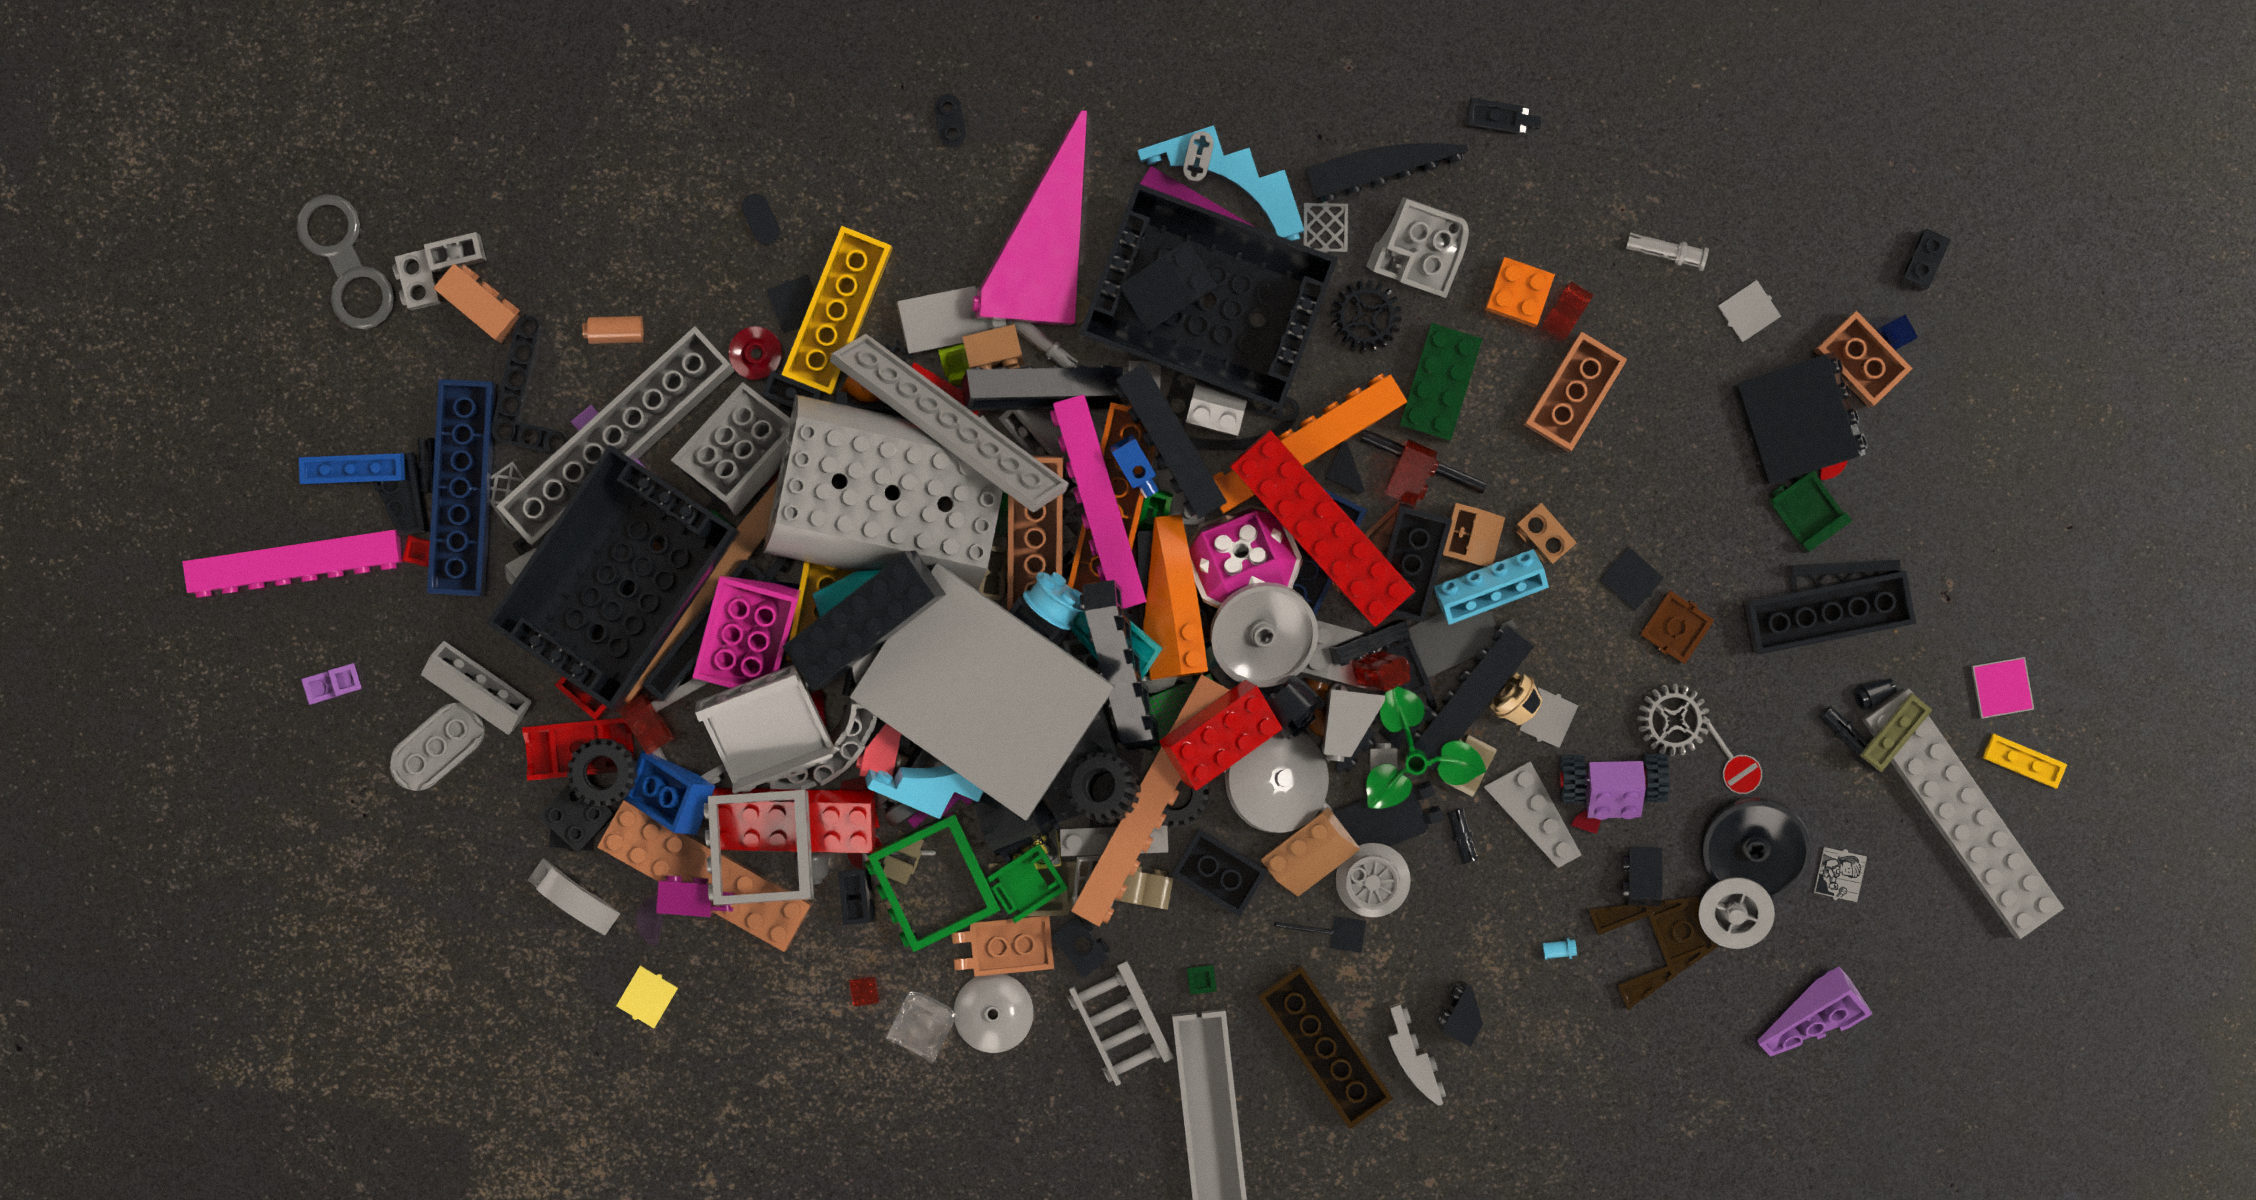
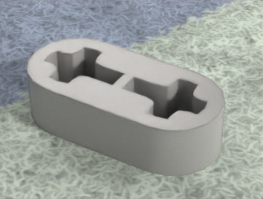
[1183,131,1214,182]

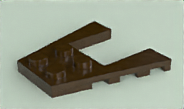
[1588,896,1718,1010]

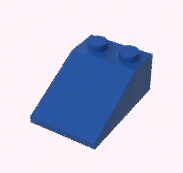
[623,750,715,835]

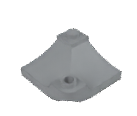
[1366,197,1469,298]

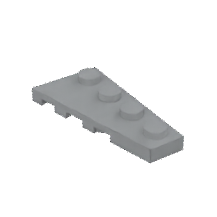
[1483,761,1581,868]

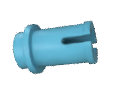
[1543,938,1577,960]

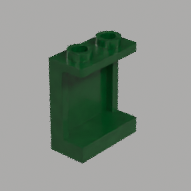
[1768,471,1852,553]

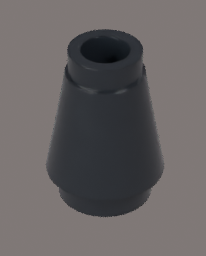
[1854,678,1897,710]

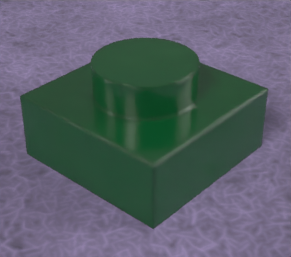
[1187,964,1217,995]

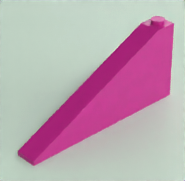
[972,111,1087,326]

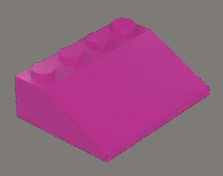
[692,576,801,688]

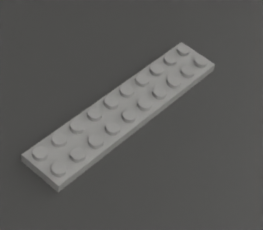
[830,334,1069,512]

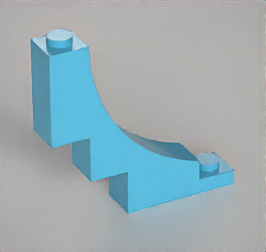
[1138,125,1304,241]
[865,765,984,819]

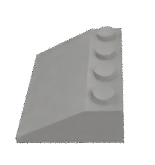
[671,382,790,517]

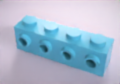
[1434,549,1549,625]

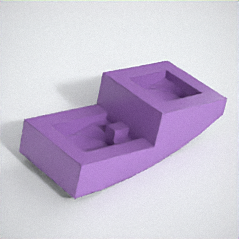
[301,663,362,705]

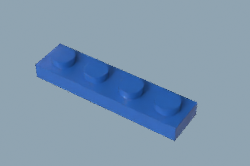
[299,453,405,484]

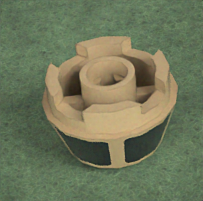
[1489,672,1542,725]

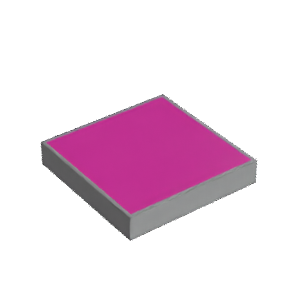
[1971,657,2034,719]

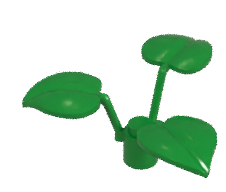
[1366,685,1486,809]

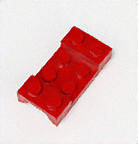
[522,717,635,781]

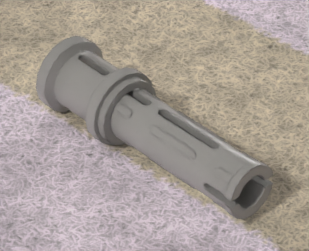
[1626,232,1709,271]

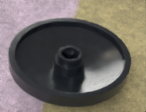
[1703,798,1811,900]

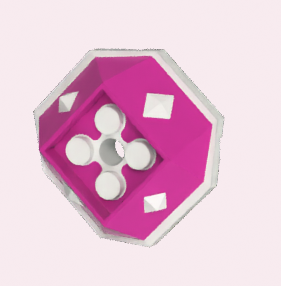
[1188,504,1303,609]

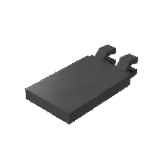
[1409,604,1517,678]

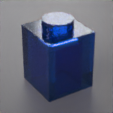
[1877,314,1918,350]

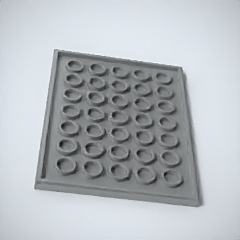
[850,563,1116,821]

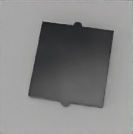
[767,274,815,334]
[1600,547,1664,611]

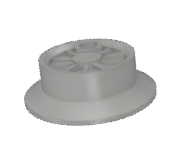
[1336,843,1411,917]
[1699,877,1775,949]

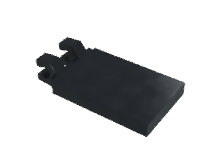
[1332,781,1444,847]

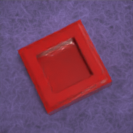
[402,535,430,567]

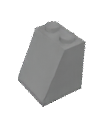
[1185,379,1248,438]
[1321,689,1385,762]

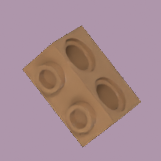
[1515,503,1576,565]

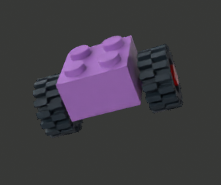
[1560,753,1669,820]

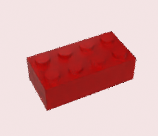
[1159,680,1283,791]

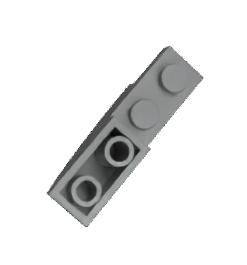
[1387,1003,1446,1106]

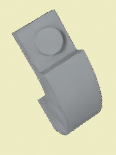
[528,858,620,935]

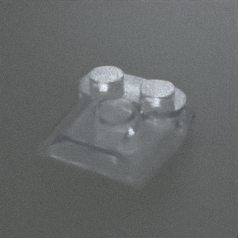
[886,991,957,1063]

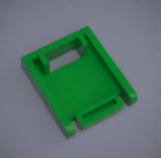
[986,843,1068,924]

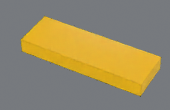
[1982,733,2067,789]

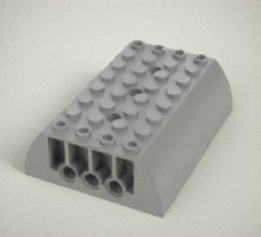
[763,395,1003,590]

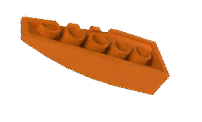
[1143,514,1208,681]

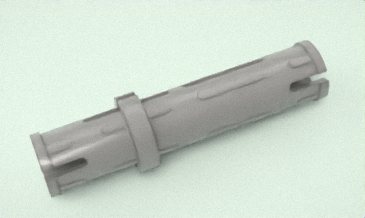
[1006,321,1079,368]

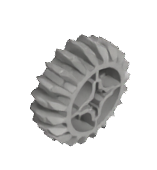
[1637,684,1710,756]

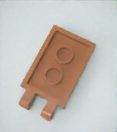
[951,916,1054,977]

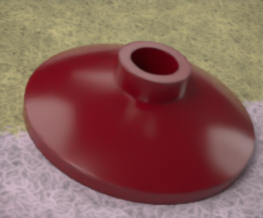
[729,326,782,380]

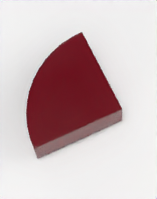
[1571,809,1601,834]

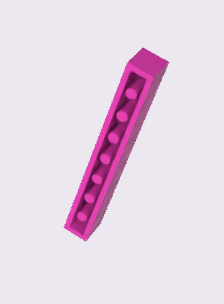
[1050,394,1147,609]
[182,530,403,598]

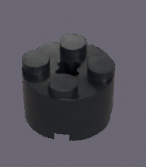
[1266,675,1325,740]

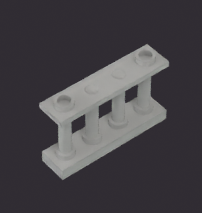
[1067,960,1174,1086]

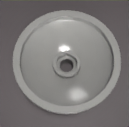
[953,974,1034,1053]

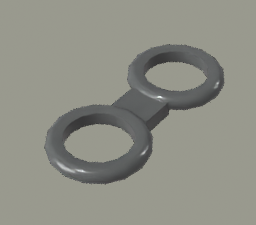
[296,194,394,330]

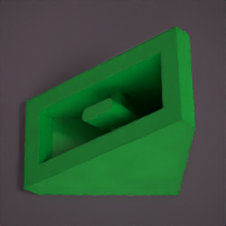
[1138,490,1173,531]

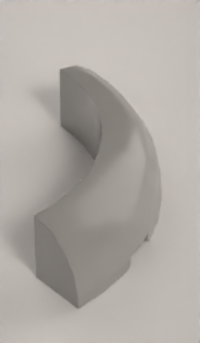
[769,688,877,790]

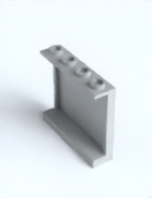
[695,665,834,794]

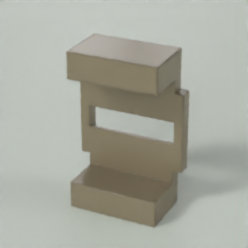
[883,830,924,885]

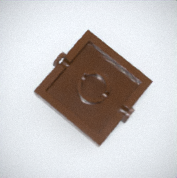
[1639,590,1714,664]

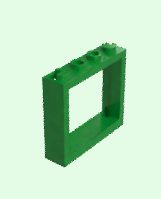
[865,812,1000,952]

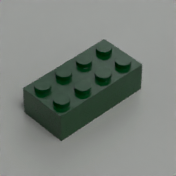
[1398,323,1483,442]

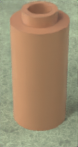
[582,316,644,344]

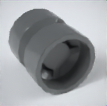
[875,793,918,827]

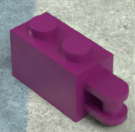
[656,875,735,917]

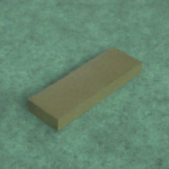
[1860,693,1932,772]

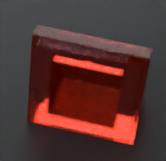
[849,975,880,1007]

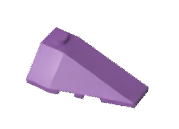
[1757,967,1872,1057]

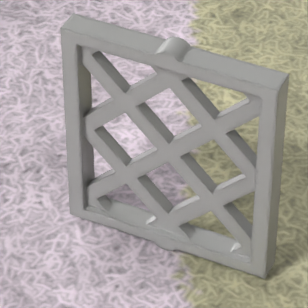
[1303,202,1348,253]

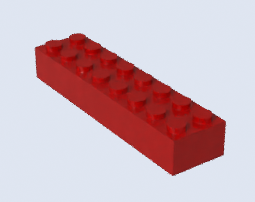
[1229,430,1415,627]

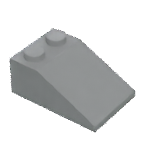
[1301,620,1387,692]

